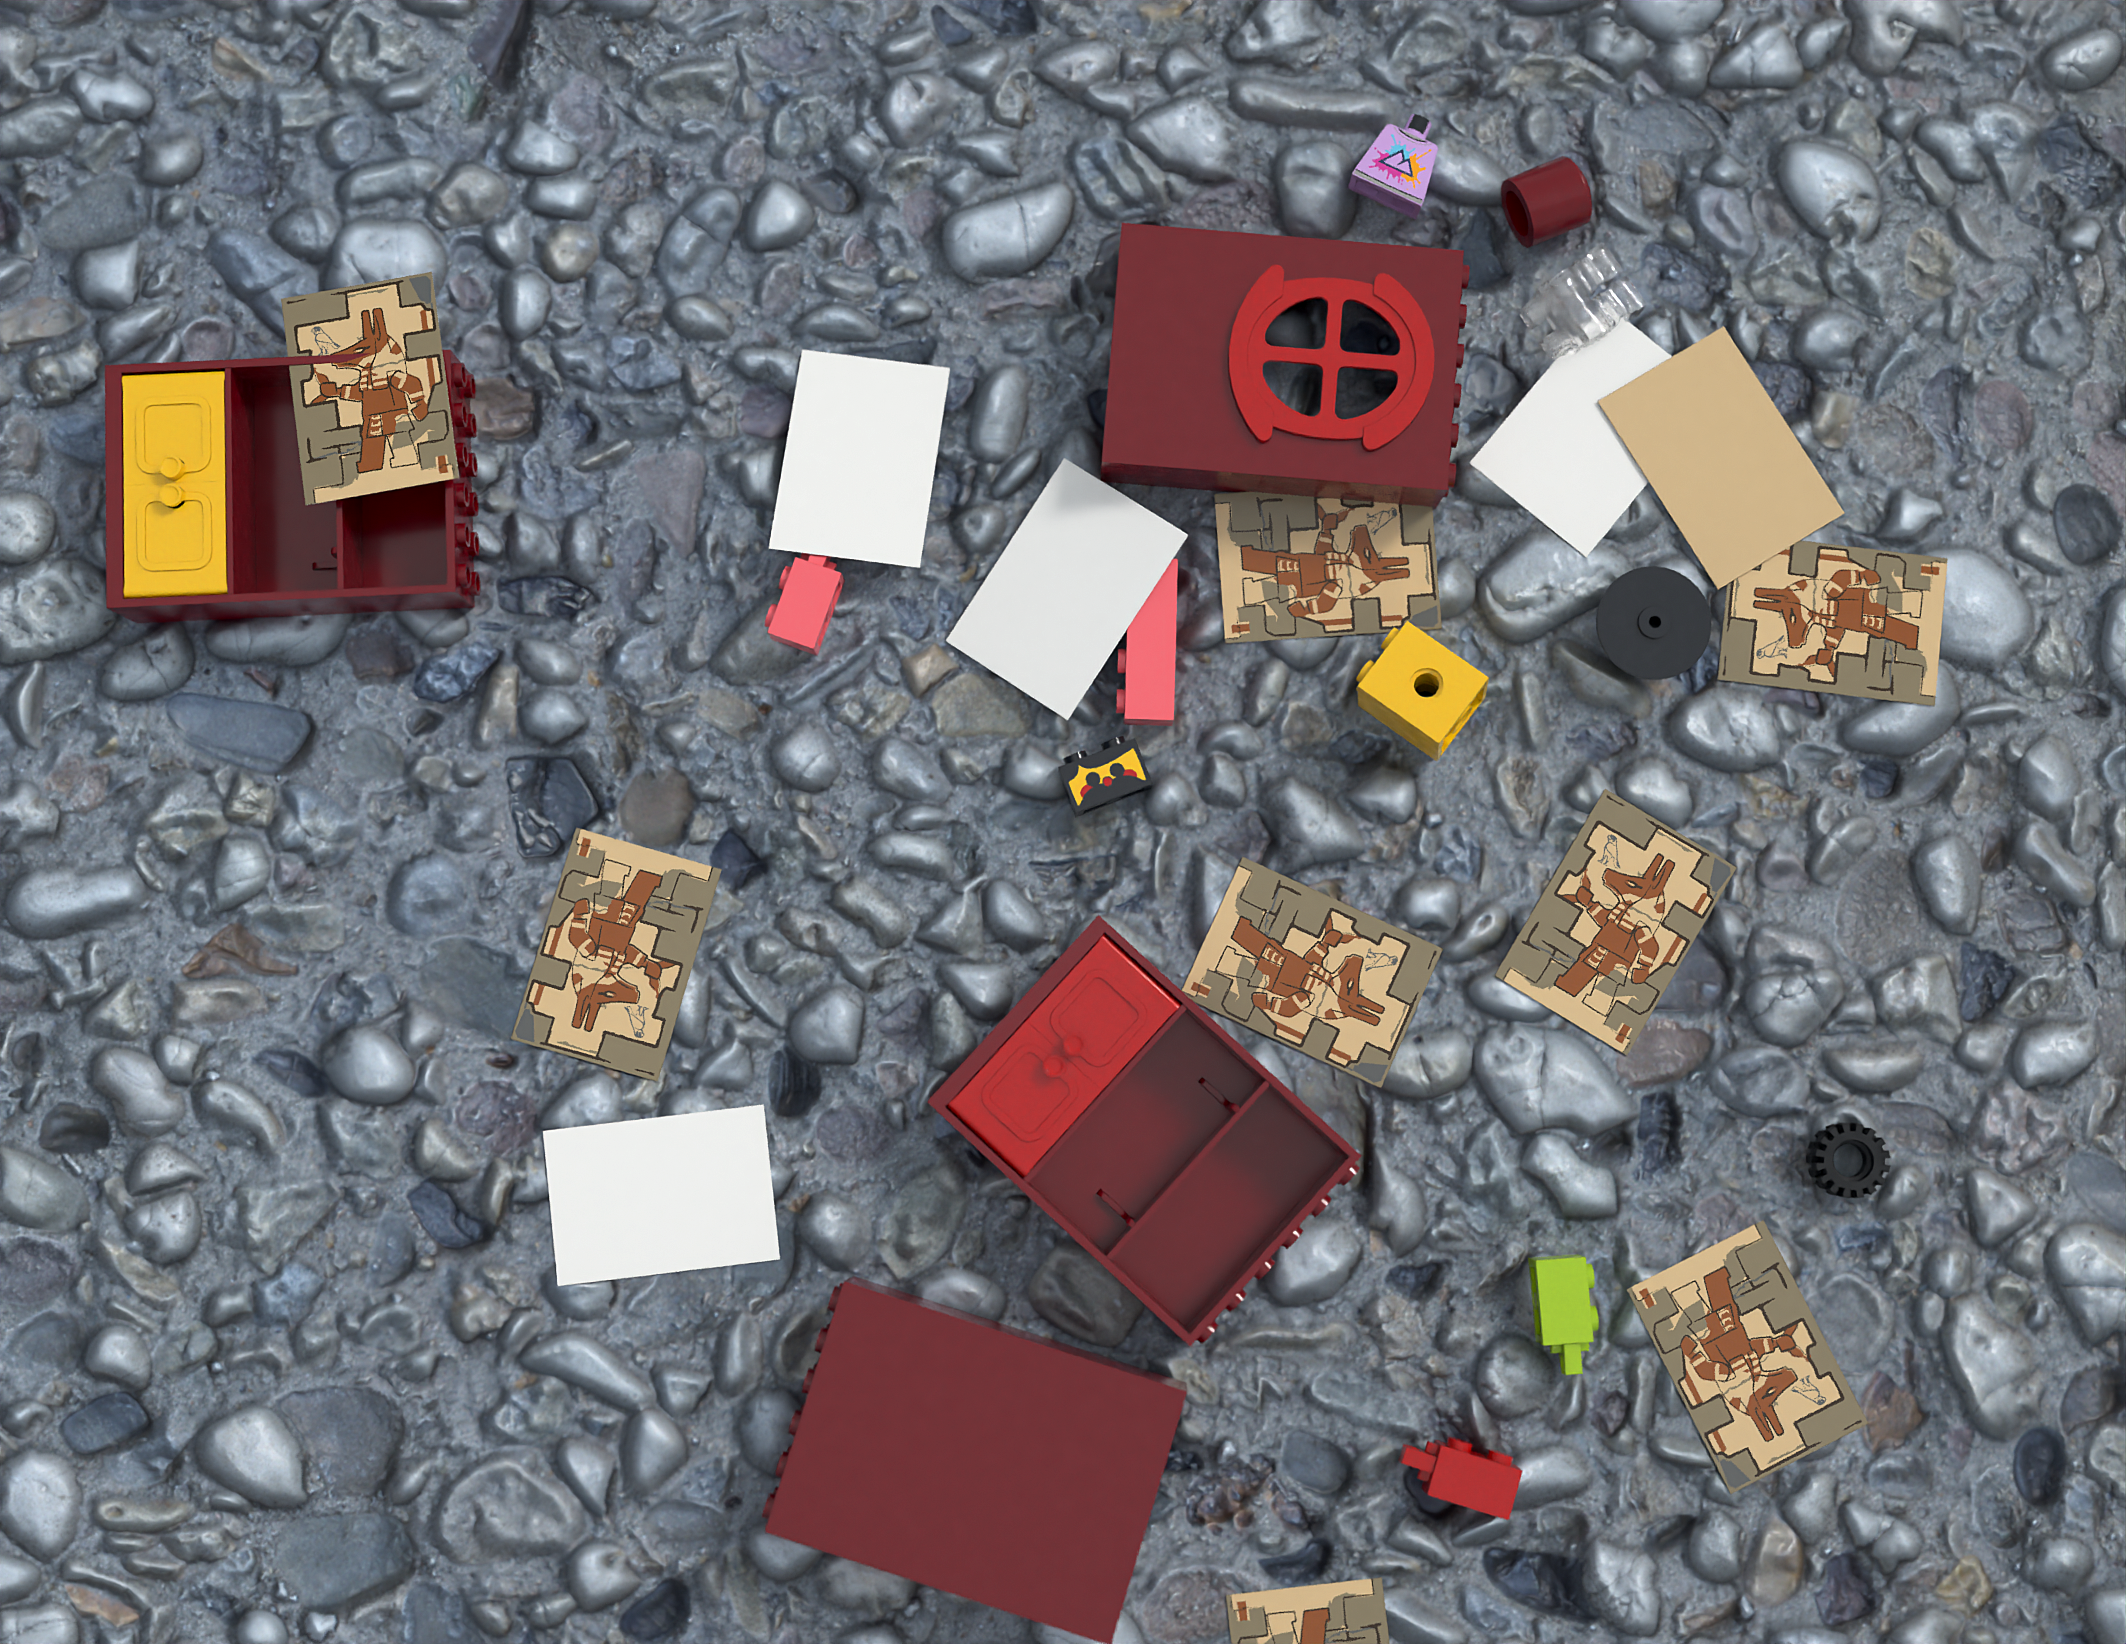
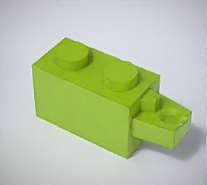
[1528,1254,1599,1375]

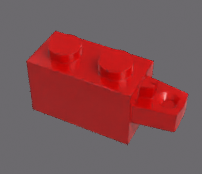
[1398,1436,1523,1520]

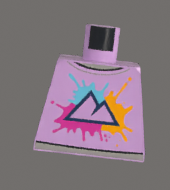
[1348,114,1438,220]

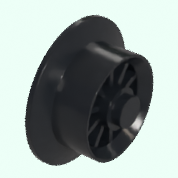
[1596,566,1711,680]

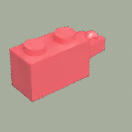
[765,553,845,656]

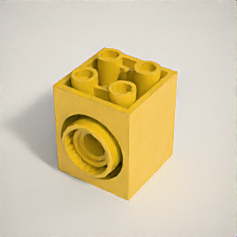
[1356,621,1489,761]

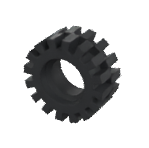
[1806,1123,1890,1198]

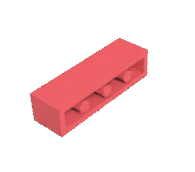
[1116,559,1178,726]

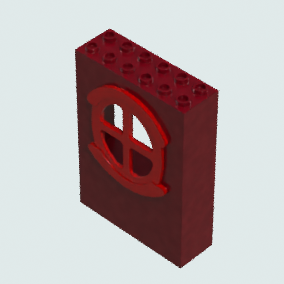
[1100,223,1470,509]

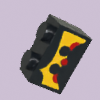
[1058,736,1152,817]

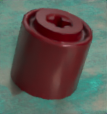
[1500,156,1592,248]

